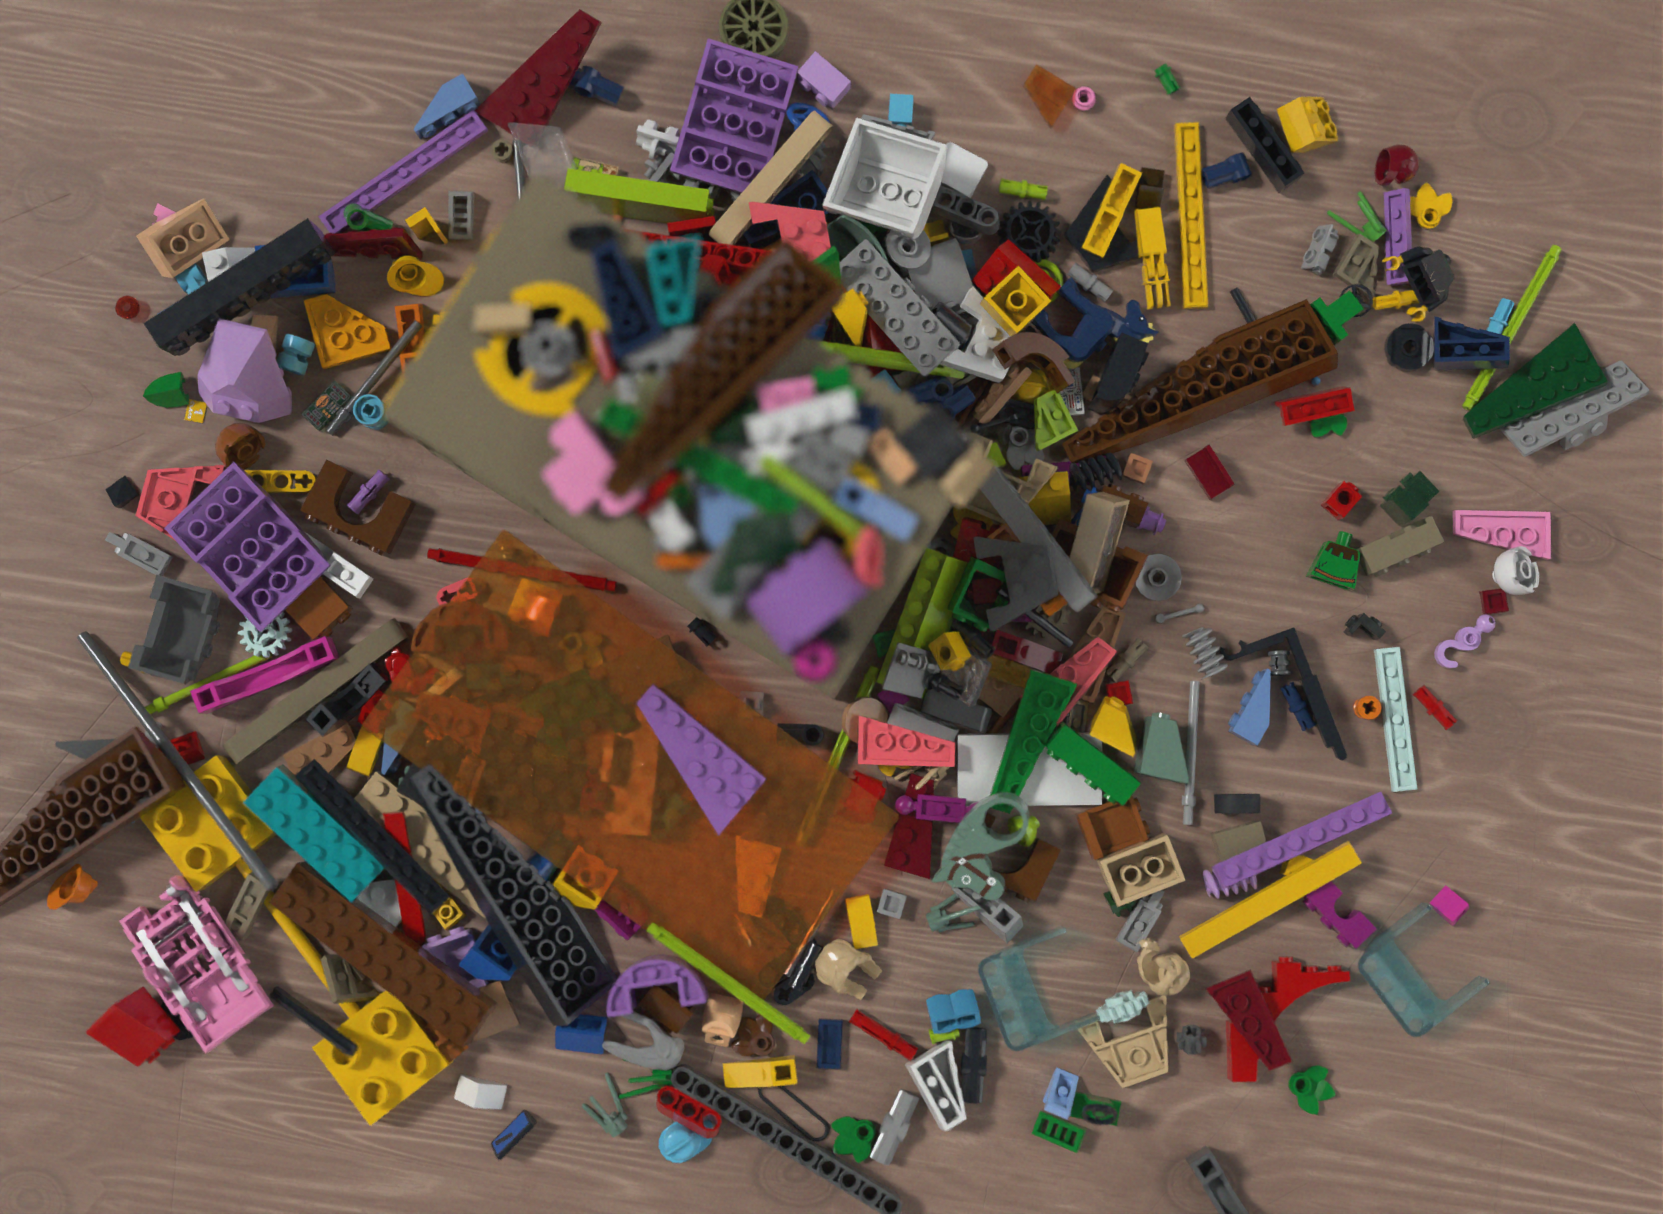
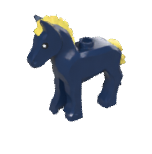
[1024,277,1159,369]

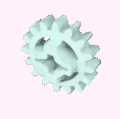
[238,612,293,658]
[1096,990,1150,1023]

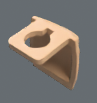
[702,993,743,1047]

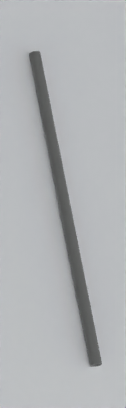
[77,631,278,892]

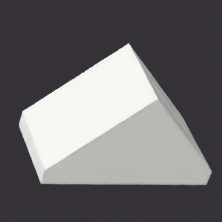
[454,1074,507,1109]

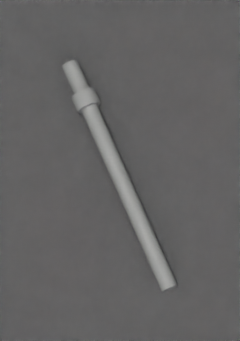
[1181,681,1200,825]

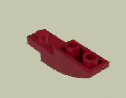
[966,623,1063,674]

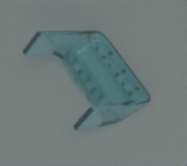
[1358,902,1490,1037]
[978,926,1101,1051]

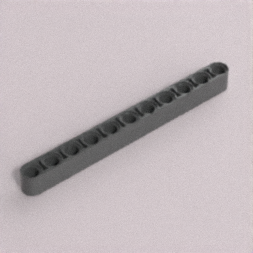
[671,1064,902,1214]

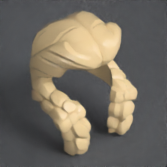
[1137,938,1190,996]
[815,939,882,1000]

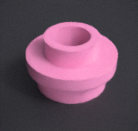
[1072,87,1096,111]

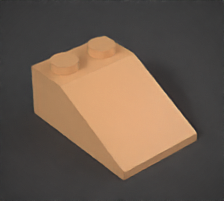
[136,199,230,278]

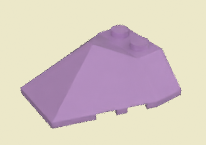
[198,319,292,423]

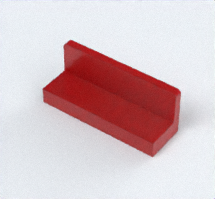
[1274,386,1355,426]

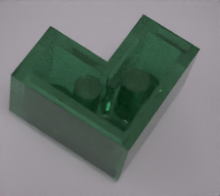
[1380,471,1440,526]

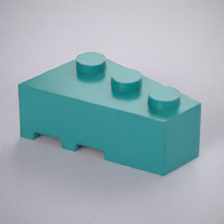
[646,237,700,331]

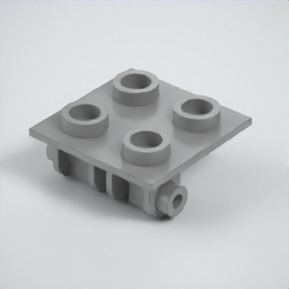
[882,643,941,698]

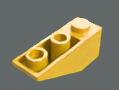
[723,1055,797,1088]

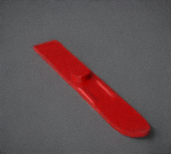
[383,812,425,946]

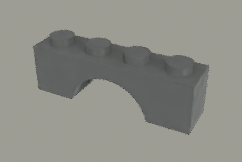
[1185,1146,1249,1214]

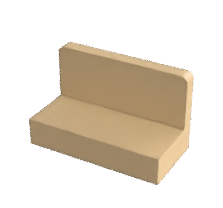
[473,304,531,335]
[937,444,995,506]

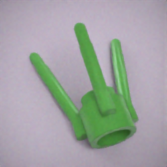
[1327,191,1387,242]

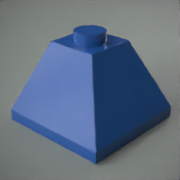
[459,924,517,980]

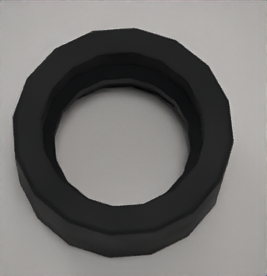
[1214,794,1261,814]

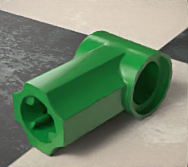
[343,203,393,231]

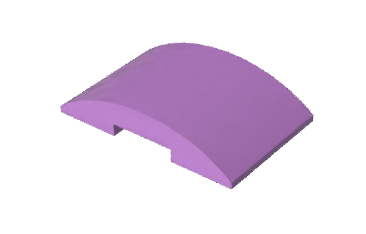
[670,38,798,193]
[164,462,331,632]

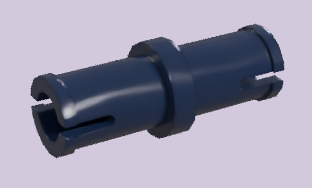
[1280,682,1316,731]

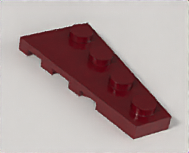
[325,227,423,261]
[884,773,934,879]

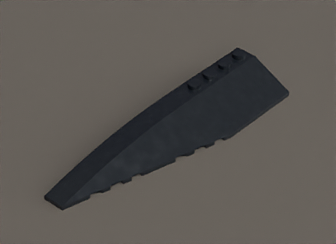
[409,764,618,1026]

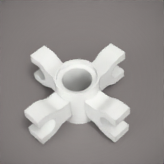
[742,433,799,481]

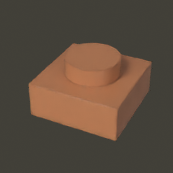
[1122,453,1153,484]

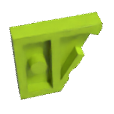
[1034,389,1078,451]

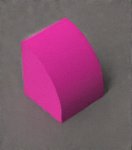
[1430,885,1469,926]

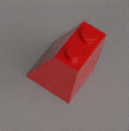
[86,986,181,1067]

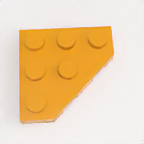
[304,294,392,369]

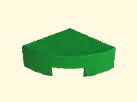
[872,629,895,658]

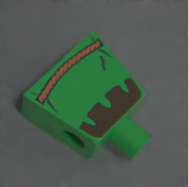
[1306,531,1360,591]

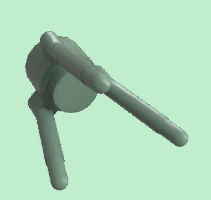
[926,894,980,933]
[582,1073,628,1138]

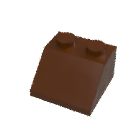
[639,983,696,1034]

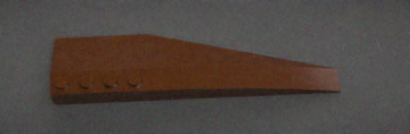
[600,237,845,505]
[1062,299,1338,463]
[0,726,186,906]

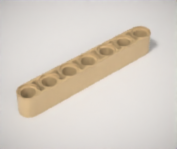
[709,111,833,245]

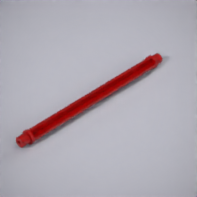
[427,548,617,592]

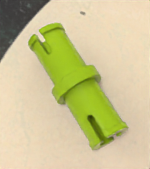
[998,178,1048,201]

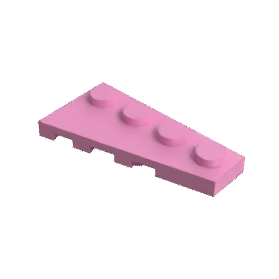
[1453,510,1551,560]

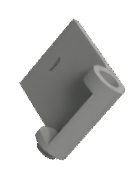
[900,238,973,314]

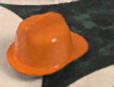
[47,863,98,910]

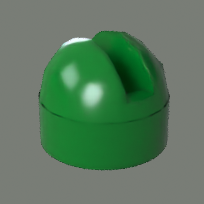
[670,484,692,507]

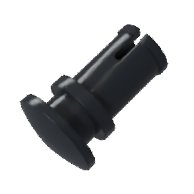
[925,670,964,700]

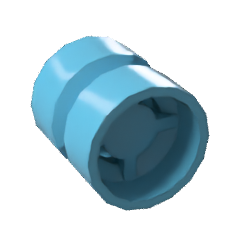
[276,334,315,376]
[353,394,389,430]

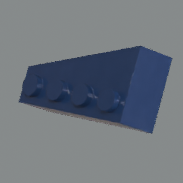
[741,170,840,248]
[590,241,664,366]

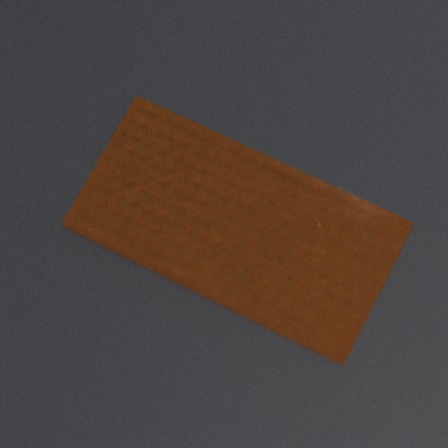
[363,530,898,1000]

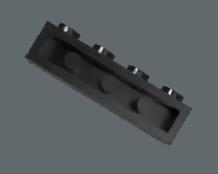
[1225,97,1304,194]

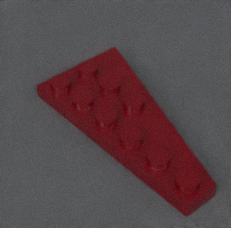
[474,9,602,148]

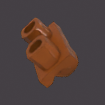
[423,1023,470,1063]

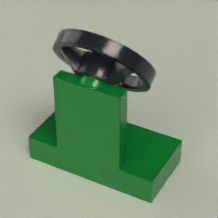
[1310,284,1373,345]
[1069,1091,1121,1126]

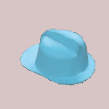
[659,1113,713,1163]

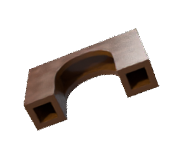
[300,459,416,556]
[985,813,1061,903]

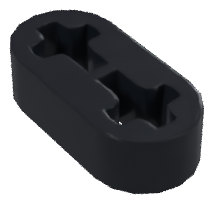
[566,222,618,251]
[817,615,851,646]
[773,973,815,1005]

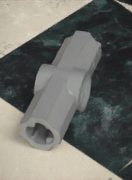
[870,1089,919,1166]

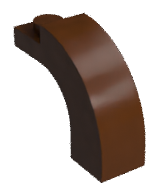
[992,332,1076,394]

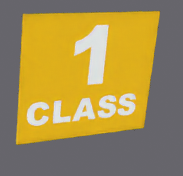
[184,399,207,423]

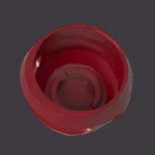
[1375,144,1419,186]

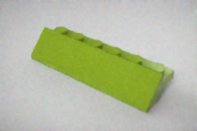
[877,548,968,699]

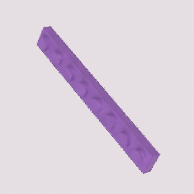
[319,110,488,234]
[1212,792,1392,889]

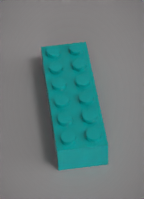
[243,764,385,902]

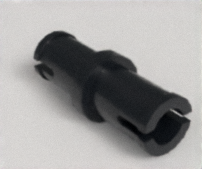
[950,619,996,659]
[789,941,823,992]

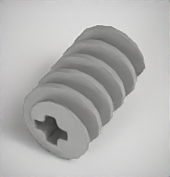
[1182,626,1228,679]

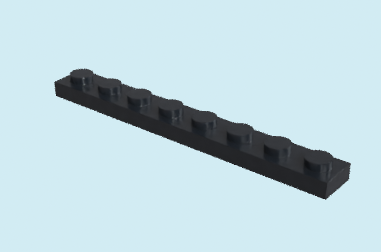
[295,759,450,915]

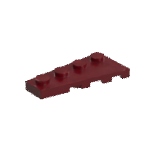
[1206,969,1293,1071]

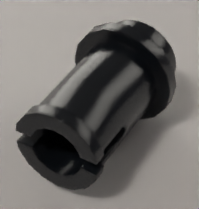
[687,617,717,647]

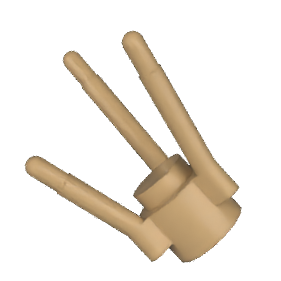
[894,766,950,790]

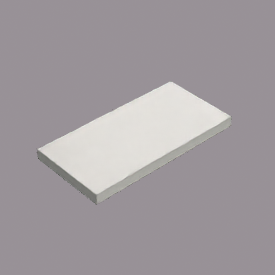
[957,732,1102,806]

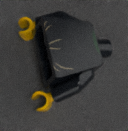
[1382,246,1454,322]

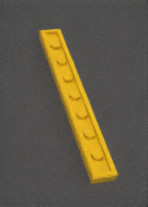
[1174,122,1208,309]
[1179,841,1362,959]

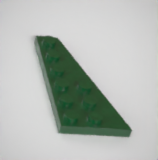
[1463,323,1608,439]

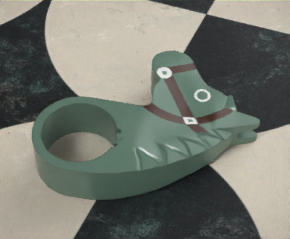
[932,792,1030,900]

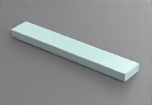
[1374,647,1417,792]

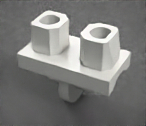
[636,120,679,160]

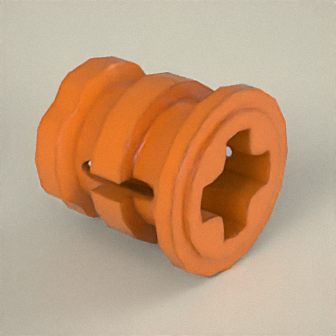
[1353,696,1381,720]

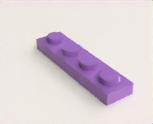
[1384,188,1412,286]

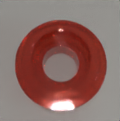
[115,296,140,320]

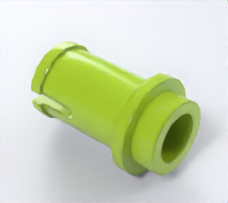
[928,1028,960,1044]

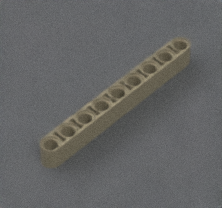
[223,618,409,766]

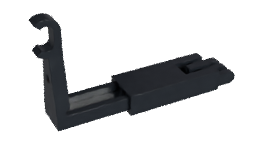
[1220,627,1347,760]

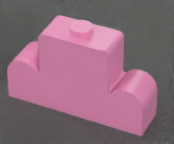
[543,411,647,514]

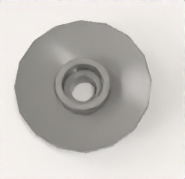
[885,230,931,269]
[1135,554,1182,601]

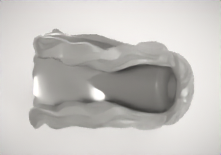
[602,1012,684,1070]

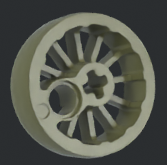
[719,0,789,59]

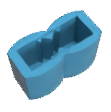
[926,989,981,1034]

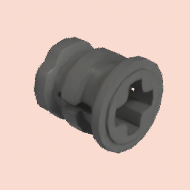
[1268,651,1292,676]

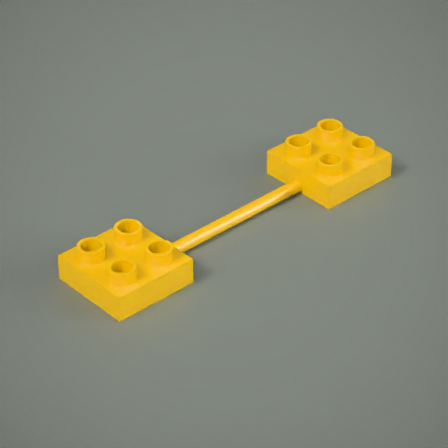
[140,755,453,1126]

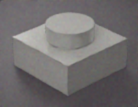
[877,888,907,919]

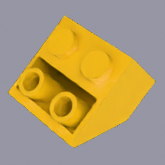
[1277,97,1339,153]

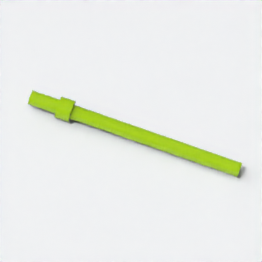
[145,652,272,714]

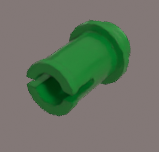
[1154,63,1181,96]

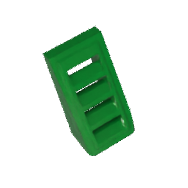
[1031,1111,1087,1153]

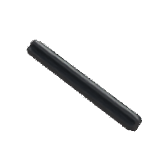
[270,986,358,1057]

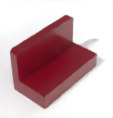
[1184,445,1235,500]

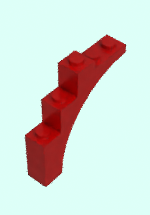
[1226,956,1350,1082]

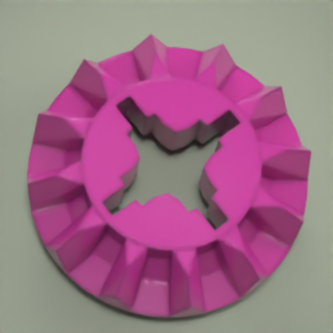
[794,638,837,681]

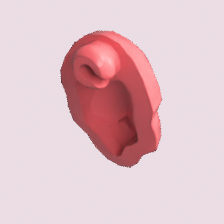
[854,527,882,587]

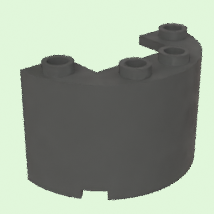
[128,575,220,684]

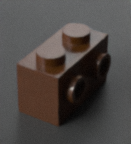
[1099,484,1148,528]

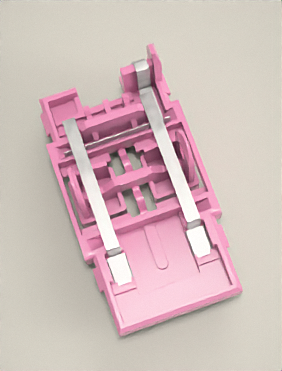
[119,875,274,1053]

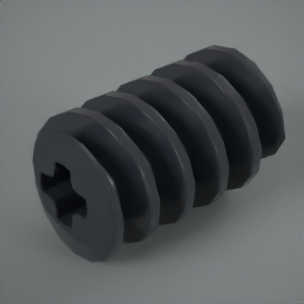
[1069,452,1122,493]

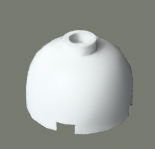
[1492,546,1539,595]

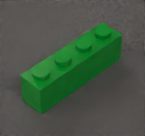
[1045,721,1141,806]

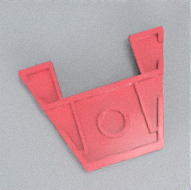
[748,201,831,260]
[135,465,226,540]

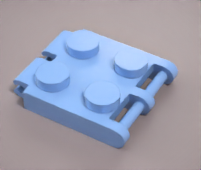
[698,484,755,548]

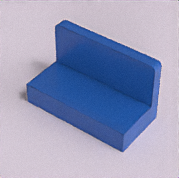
[555,1014,607,1054]

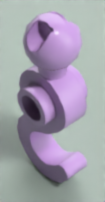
[1434,614,1495,668]

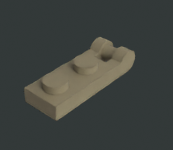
[225,872,269,940]

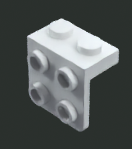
[941,142,988,198]

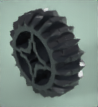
[997,201,1062,264]

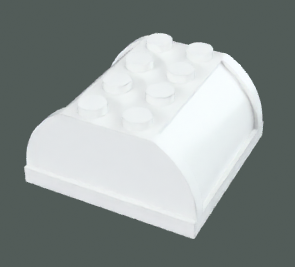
[823,118,948,239]

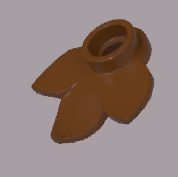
[731,1014,775,1056]

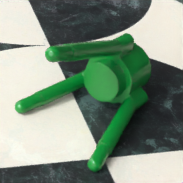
[618,1059,672,1099]

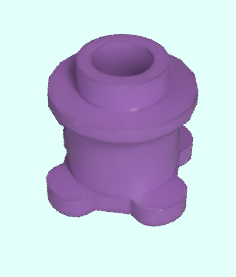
[1137,506,1166,535]

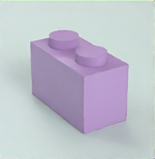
[797,51,851,109]

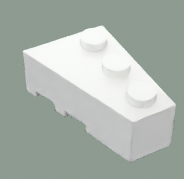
[905,1040,966,1131]

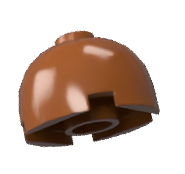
[215,423,265,470]

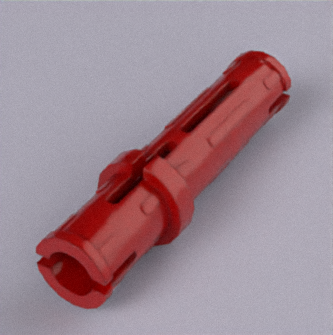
[849,1009,918,1061]

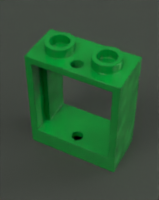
[947,557,1008,632]

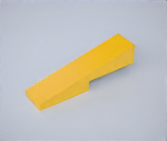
[1081,163,1142,258]

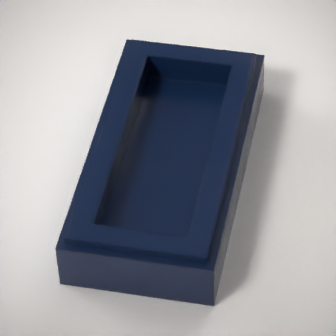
[816,1018,843,1069]

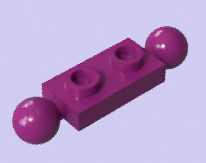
[895,794,987,823]

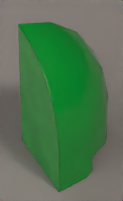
[143,372,189,408]

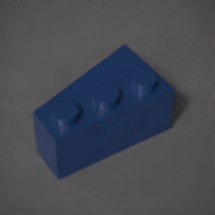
[1434,316,1510,370]

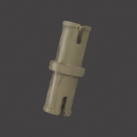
[1105,638,1149,683]

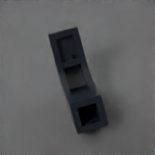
[306,663,389,737]

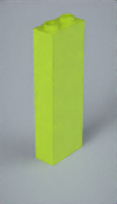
[564,168,715,223]

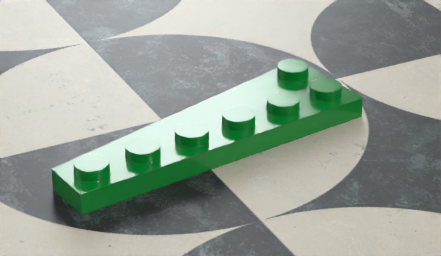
[989,669,1077,814]

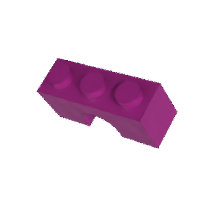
[1303,881,1377,949]

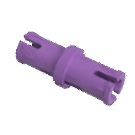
[347,469,390,514]

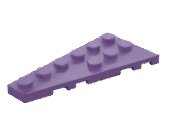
[637,684,766,835]

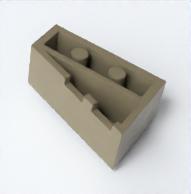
[1356,516,1444,577]

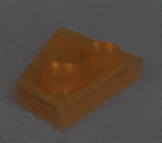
[1023,64,1076,128]

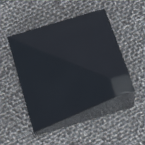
[105,476,139,509]

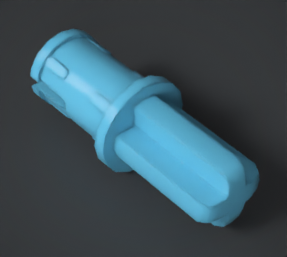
[1486,298,1514,334]

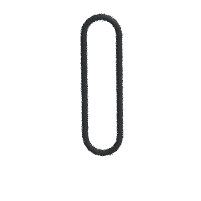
[758,1085,829,1142]

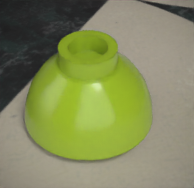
[1008,815,1040,847]

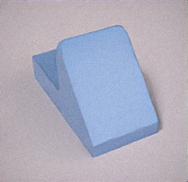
[1043,1067,1079,1119]

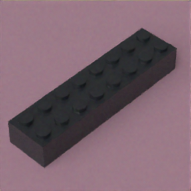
[143,218,336,356]

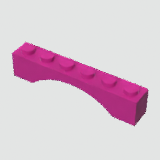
[190,636,339,714]

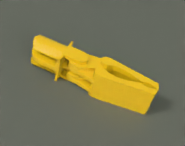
[1135,207,1171,310]

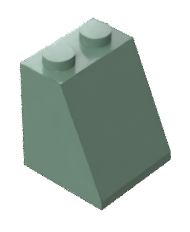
[1133,712,1189,784]

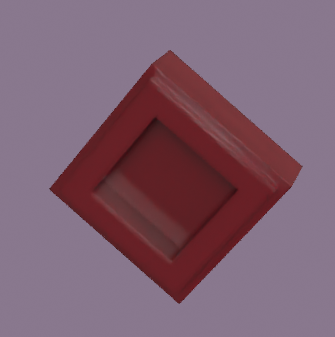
[1479,588,1509,614]

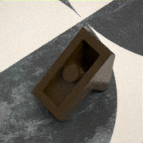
[1134,167,1165,215]

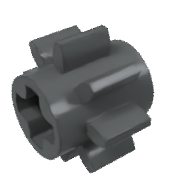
[1176,1024,1207,1055]

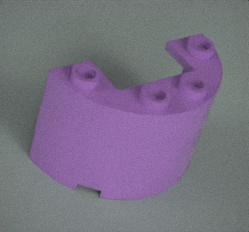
[746,538,870,656]
[607,954,709,1017]

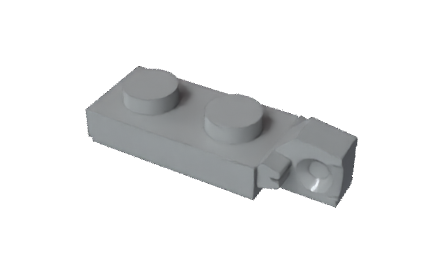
[105,532,173,576]
[1116,890,1165,952]

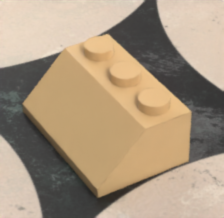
[1097,833,1185,907]

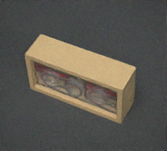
[1070,492,1130,594]

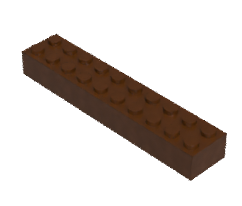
[269,861,498,1048]

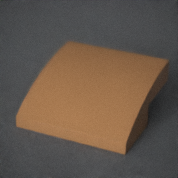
[473,980,520,1042]

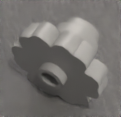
[521,322,577,378]

